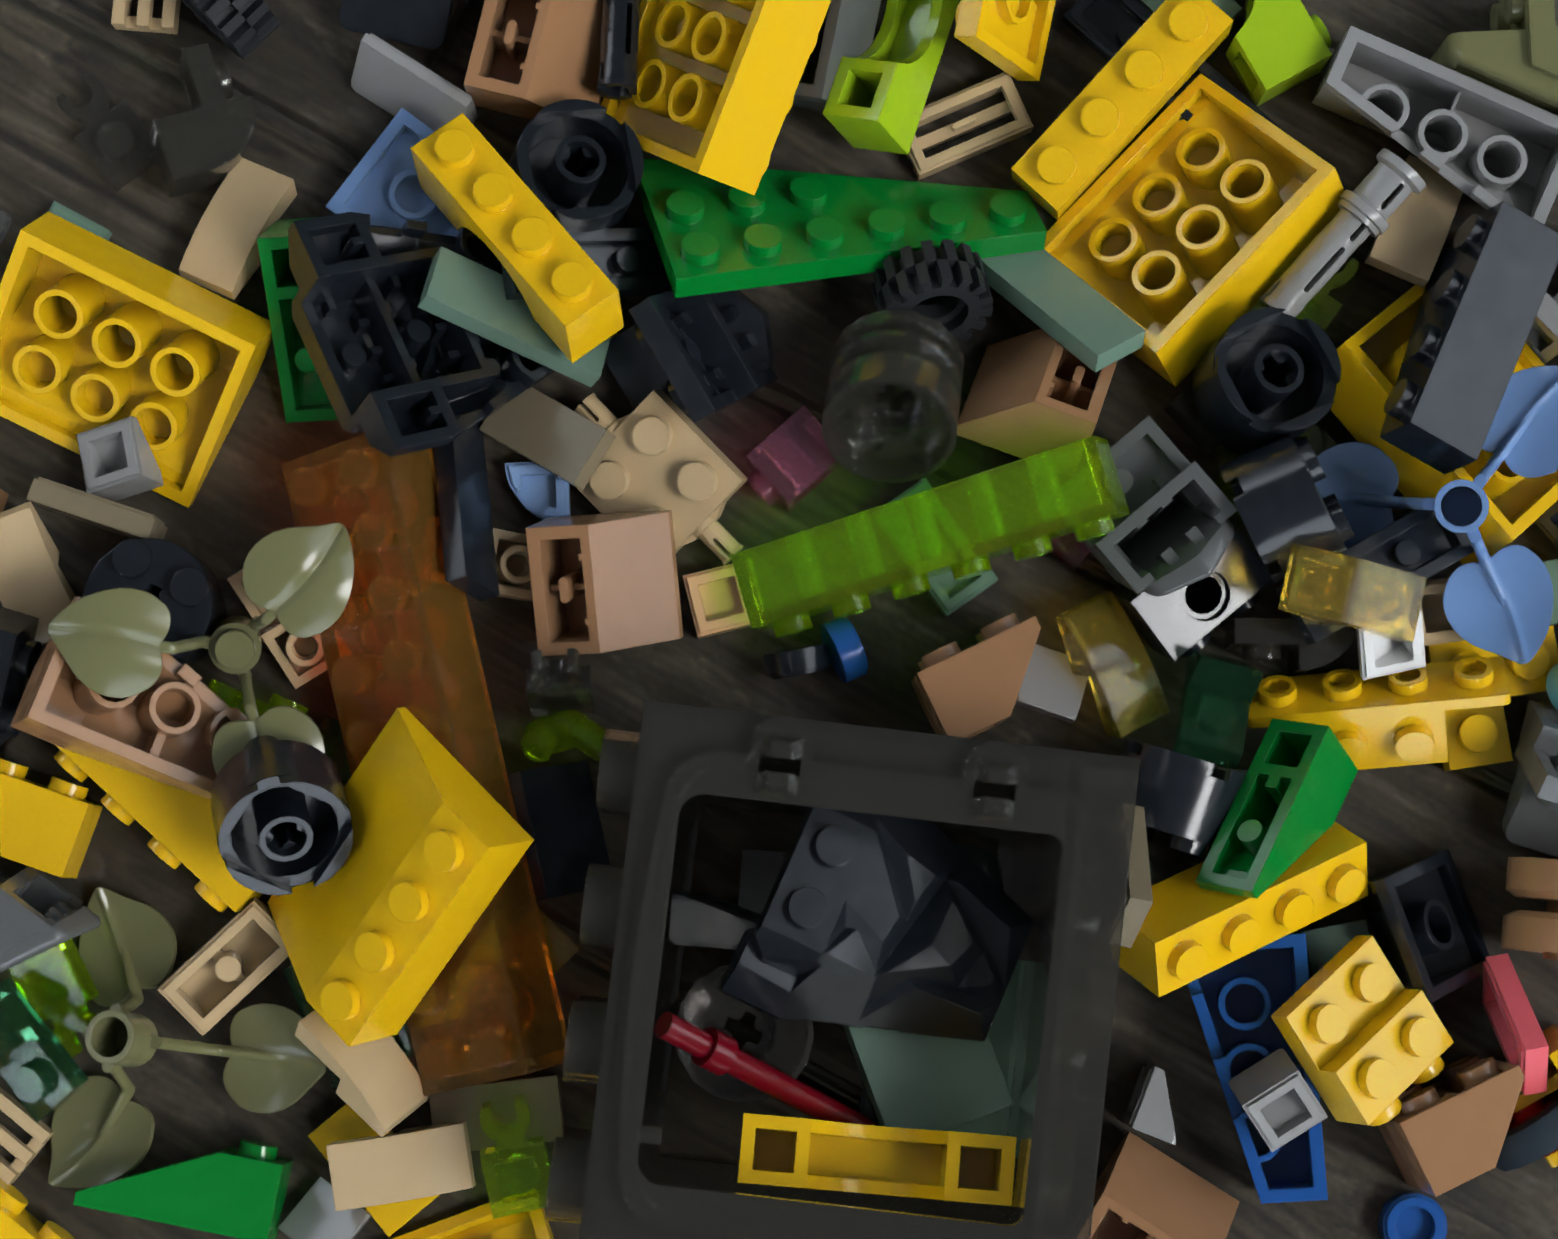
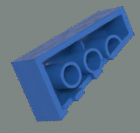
[1187,933,1328,1204]

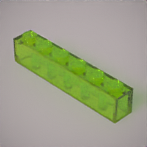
[731,435,1130,637]

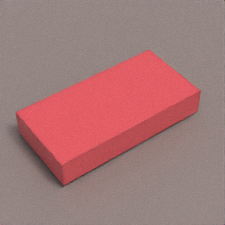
[1482,953,1549,1096]

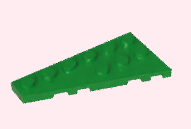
[637,158,1047,298]

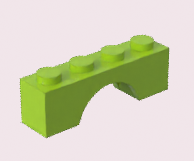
[823,0,960,155]
[1225,0,1332,106]

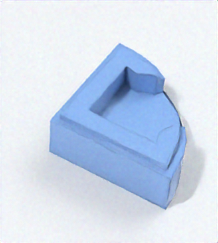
[505,462,571,520]

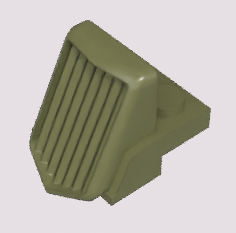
[1431,0,1558,116]

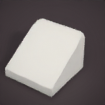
[1356,592,1426,680]

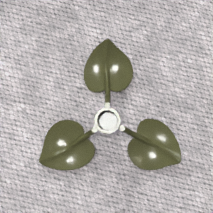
[48,522,354,775]
[48,888,327,1188]

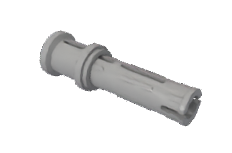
[1259,148,1426,317]

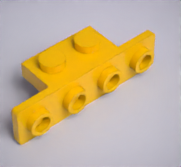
[1245,656,1511,770]

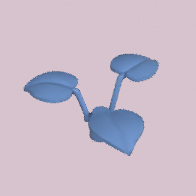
[1315,365,1558,664]

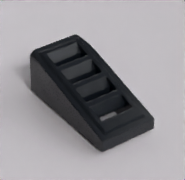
[669,891,761,949]

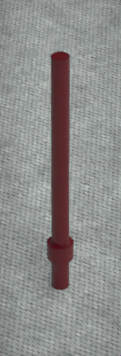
[654,1012,880,1126]

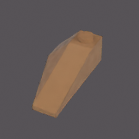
[10,596,247,799]

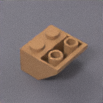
[463,0,602,120]
[954,329,1118,478]
[525,510,683,656]
[910,613,1041,751]
[1378,1054,1525,1197]
[1062,1131,1240,1239]

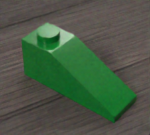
[257,217,338,423]
[1195,718,1358,899]
[73,1139,293,1239]

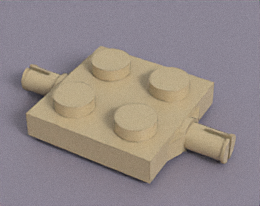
[575,389,748,565]

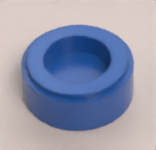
[820,616,868,683]
[1378,1191,1448,1239]

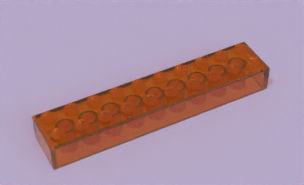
[281,434,573,1096]

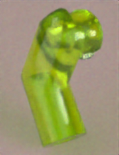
[521,709,620,765]

